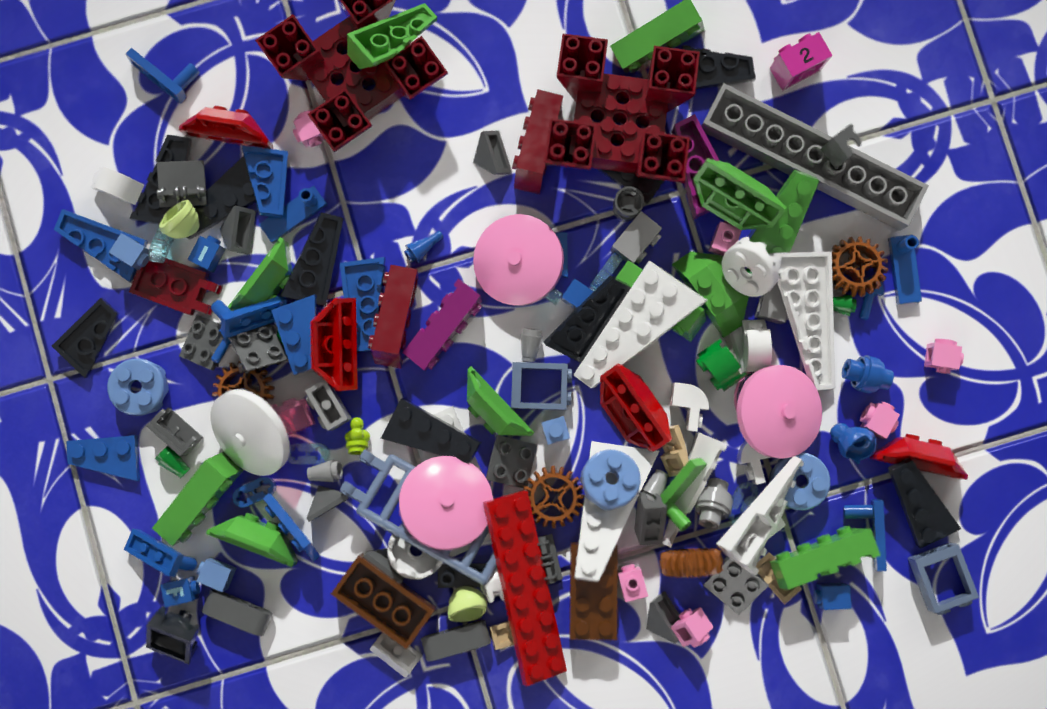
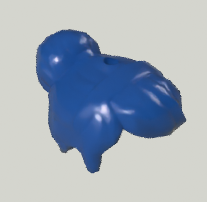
[830,423,877,464]

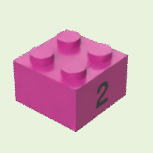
[770,32,833,91]

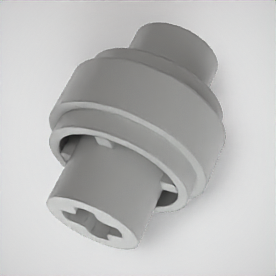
[694,478,733,529]

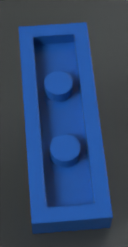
[125,47,200,104]
[259,185,328,244]
[888,235,922,305]
[211,296,287,338]
[843,499,887,571]
[123,528,197,577]

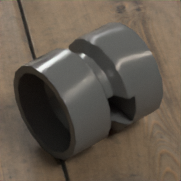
[612,186,644,222]

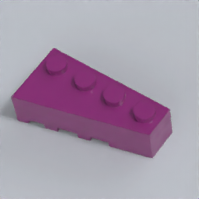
[671,114,720,220]
[403,279,483,371]

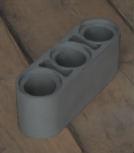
[202,589,273,636]
[421,619,491,662]

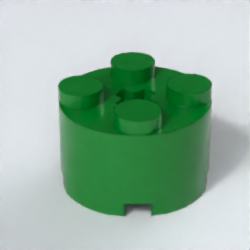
[696,338,747,392]

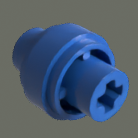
[842,355,894,394]

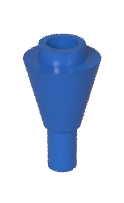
[404,231,444,264]

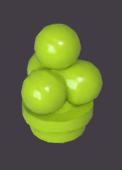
[345,417,370,455]

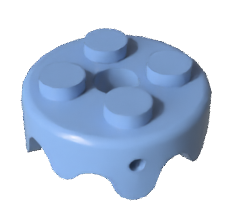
[107,358,169,416]
[580,450,641,511]
[769,453,830,510]

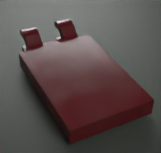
[129,253,223,316]

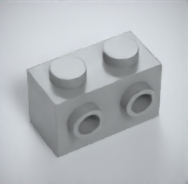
[305,380,352,431]

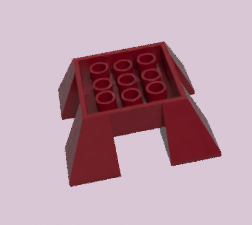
[255,0,448,152]
[544,33,700,183]

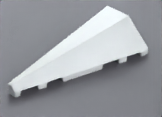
[663,432,728,548]
[717,456,804,576]

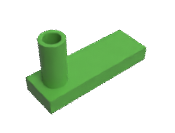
[661,458,707,532]

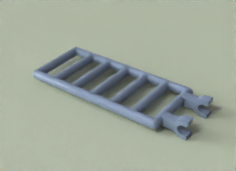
[340,449,497,585]

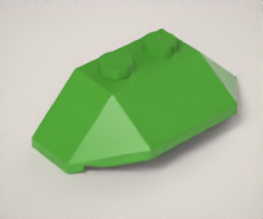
[694,159,786,230]
[227,237,292,311]
[672,251,749,338]
[467,366,534,436]
[206,513,298,567]

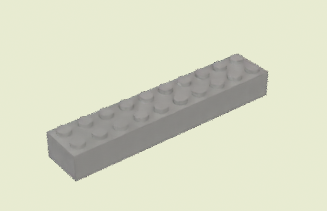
[701,83,929,231]

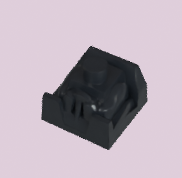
[146,606,199,664]

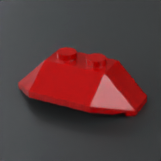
[179,106,273,149]
[310,298,358,391]
[600,363,672,452]
[869,434,968,480]

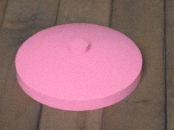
[473,214,564,306]
[737,365,822,458]
[399,456,493,550]

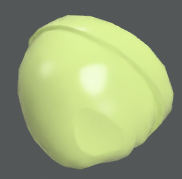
[159,200,200,239]
[447,586,487,622]

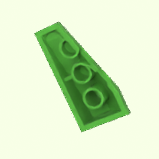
[347,3,437,69]

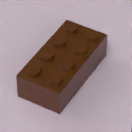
[569,542,618,640]
[331,553,436,650]

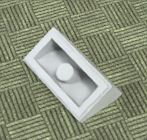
[370,632,422,678]

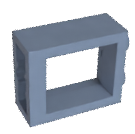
[511,362,572,410]
[908,542,979,615]

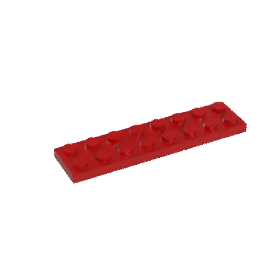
[483,490,567,686]

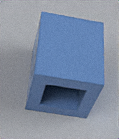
[109,233,152,270]
[541,416,570,445]
[196,557,237,592]

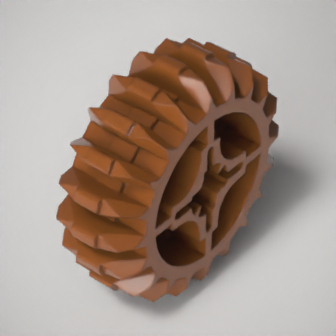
[832,236,888,297]
[212,360,275,407]
[524,466,584,528]
[660,548,724,578]

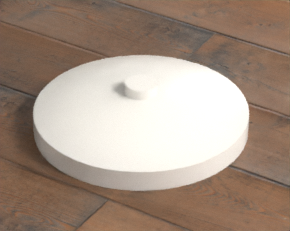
[210,389,290,476]

